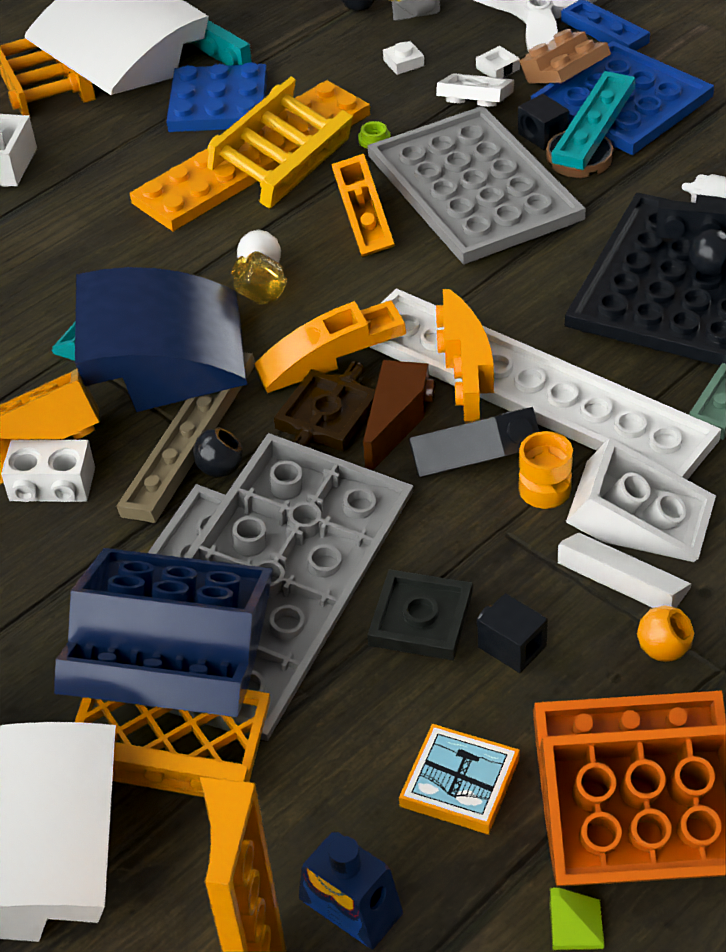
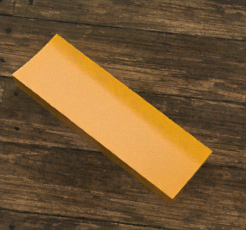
[199,776,287,952]

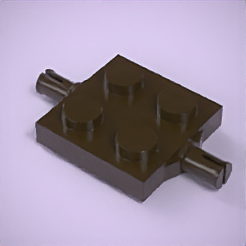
[274,361,376,452]

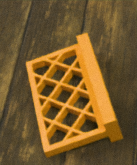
[75,689,270,797]

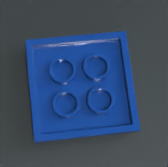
[166,63,267,132]

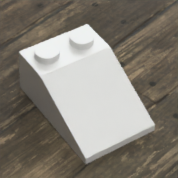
[566,437,716,562]

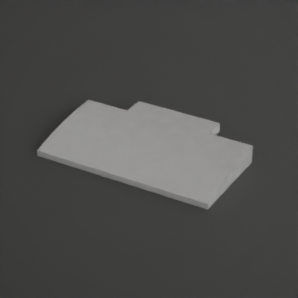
[148,433,414,741]

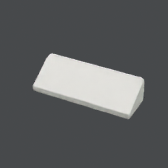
[558,533,691,608]

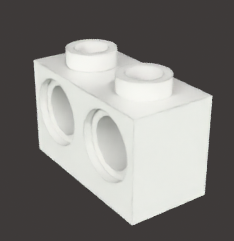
[1,440,95,502]

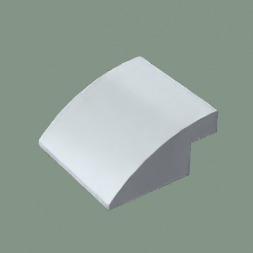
[25,0,209,95]
[0,722,116,942]

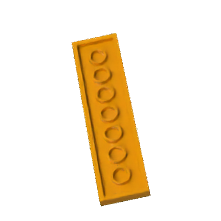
[130,80,370,231]

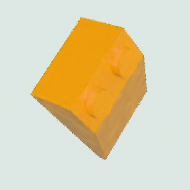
[0,369,99,440]

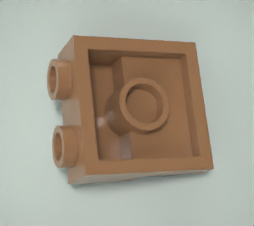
[519,29,611,84]

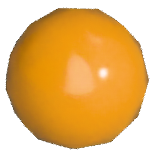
[637,605,695,662]

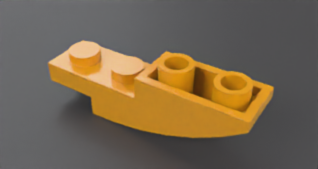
[436,289,494,422]
[254,300,406,393]

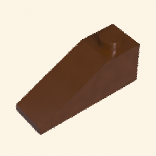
[363,360,436,470]

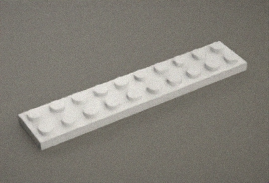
[370,288,721,480]

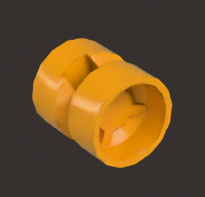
[519,431,573,509]

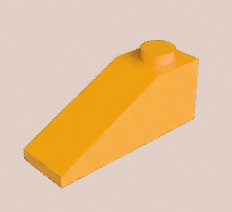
[331,154,395,257]

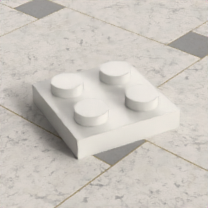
[436,73,514,107]

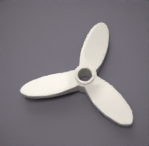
[474,0,596,52]

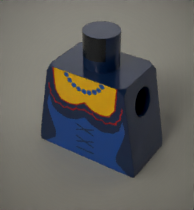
[299,832,403,950]

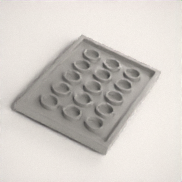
[368,106,586,265]

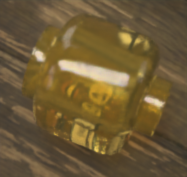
[231,251,287,305]

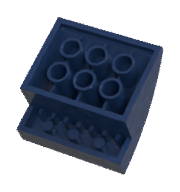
[75,267,247,412]
[54,548,273,717]

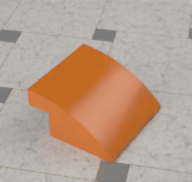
[533,691,726,887]

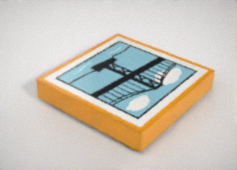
[399,724,520,835]

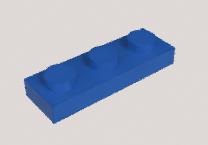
[561,0,650,51]

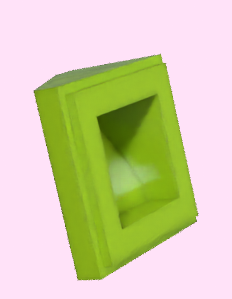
[550,888,604,950]

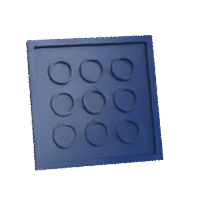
[531,41,714,155]

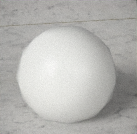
[237,230,281,275]

